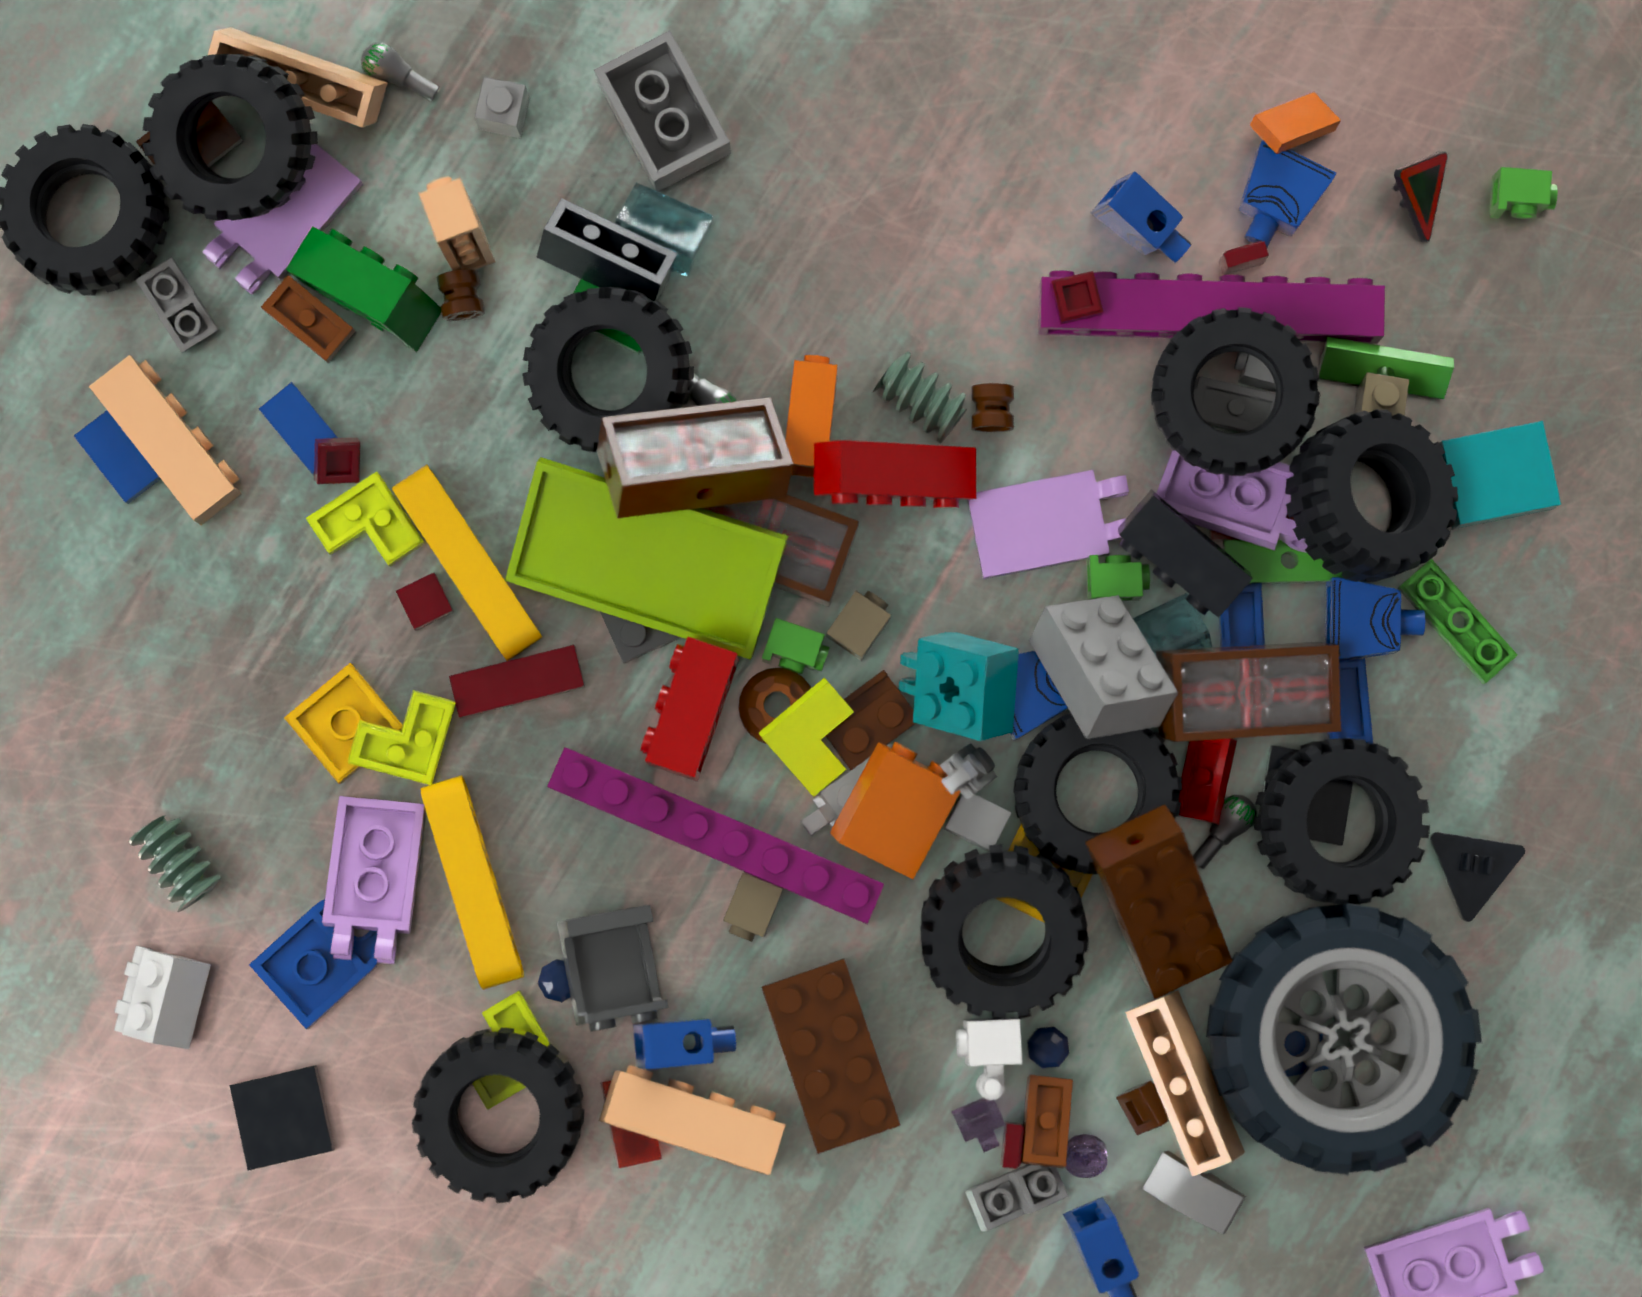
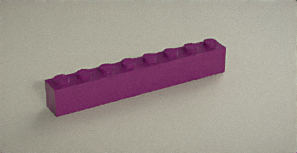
[1038,270,1385,344]
[547,747,884,924]

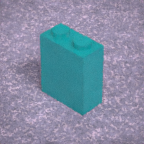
[1439,421,1561,530]

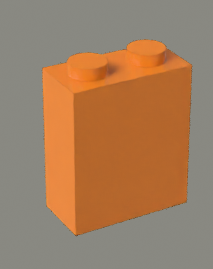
[786,355,838,478]
[830,742,960,879]

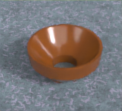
[738,667,811,745]

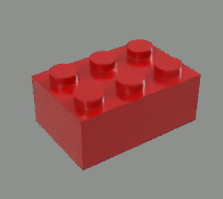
[640,637,739,782]

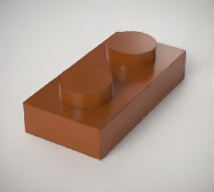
[261,275,355,363]
[1020,1075,1073,1168]

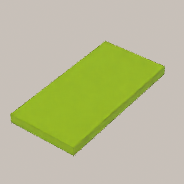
[505,457,789,660]

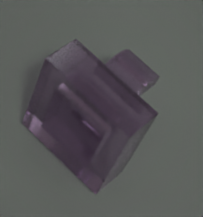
[951,1097,1005,1152]

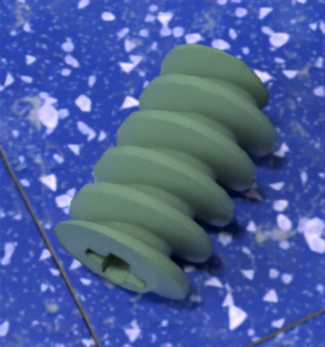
[873,351,967,444]
[128,815,221,912]

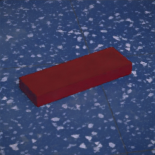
[449,645,585,719]

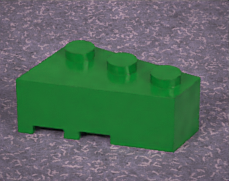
[285,226,442,352]

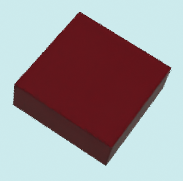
[1219,240,1269,275]
[1050,271,1103,324]
[314,437,360,484]
[396,572,454,630]
[1000,1121,1024,1169]

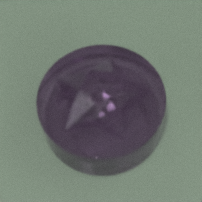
[1065,1134,1108,1178]

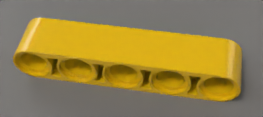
[391,464,543,661]
[420,775,524,990]

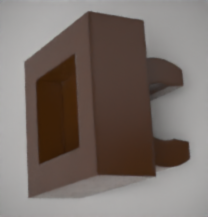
[1116,1080,1169,1135]

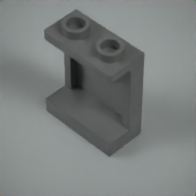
[557,905,668,1032]

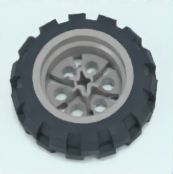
[1206,904,1482,1175]

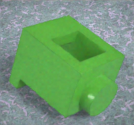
[1490,167,1558,219]
[1086,555,1150,601]
[762,618,830,674]

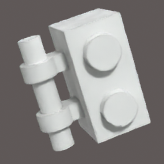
[114,946,211,1049]
[956,1018,1022,1100]

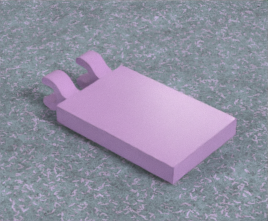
[202,144,363,295]
[1157,450,1308,553]
[968,470,1129,579]
[322,796,426,964]
[1364,1208,1544,1297]

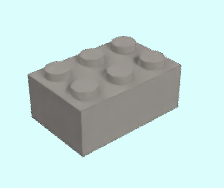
[594,30,731,193]
[1029,595,1178,739]

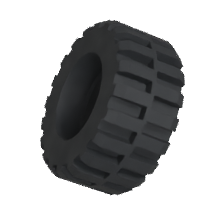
[143,54,318,221]
[0,124,169,296]
[522,287,694,452]
[1151,307,1320,476]
[1285,409,1458,582]
[1013,713,1183,875]
[1254,738,1430,905]
[920,844,1089,1020]
[412,1028,585,1203]

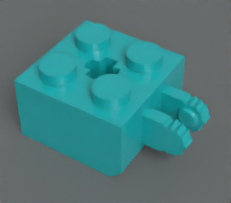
[898,632,1019,741]

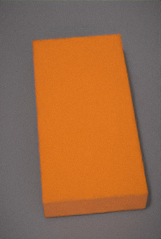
[1250,92,1341,154]

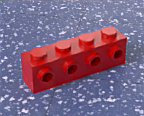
[814,440,976,509]

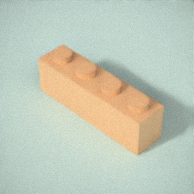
[208,27,388,128]
[419,177,496,271]
[89,355,241,525]
[1125,990,1245,1176]
[599,1065,786,1175]

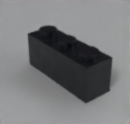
[537,198,678,301]
[1118,489,1253,618]

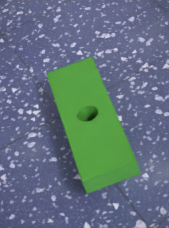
[1318,337,1454,399]
[1223,540,1343,584]
[1398,559,1517,684]

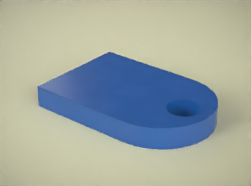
[249,899,379,1029]

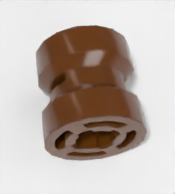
[437,269,485,321]
[972,383,1014,432]

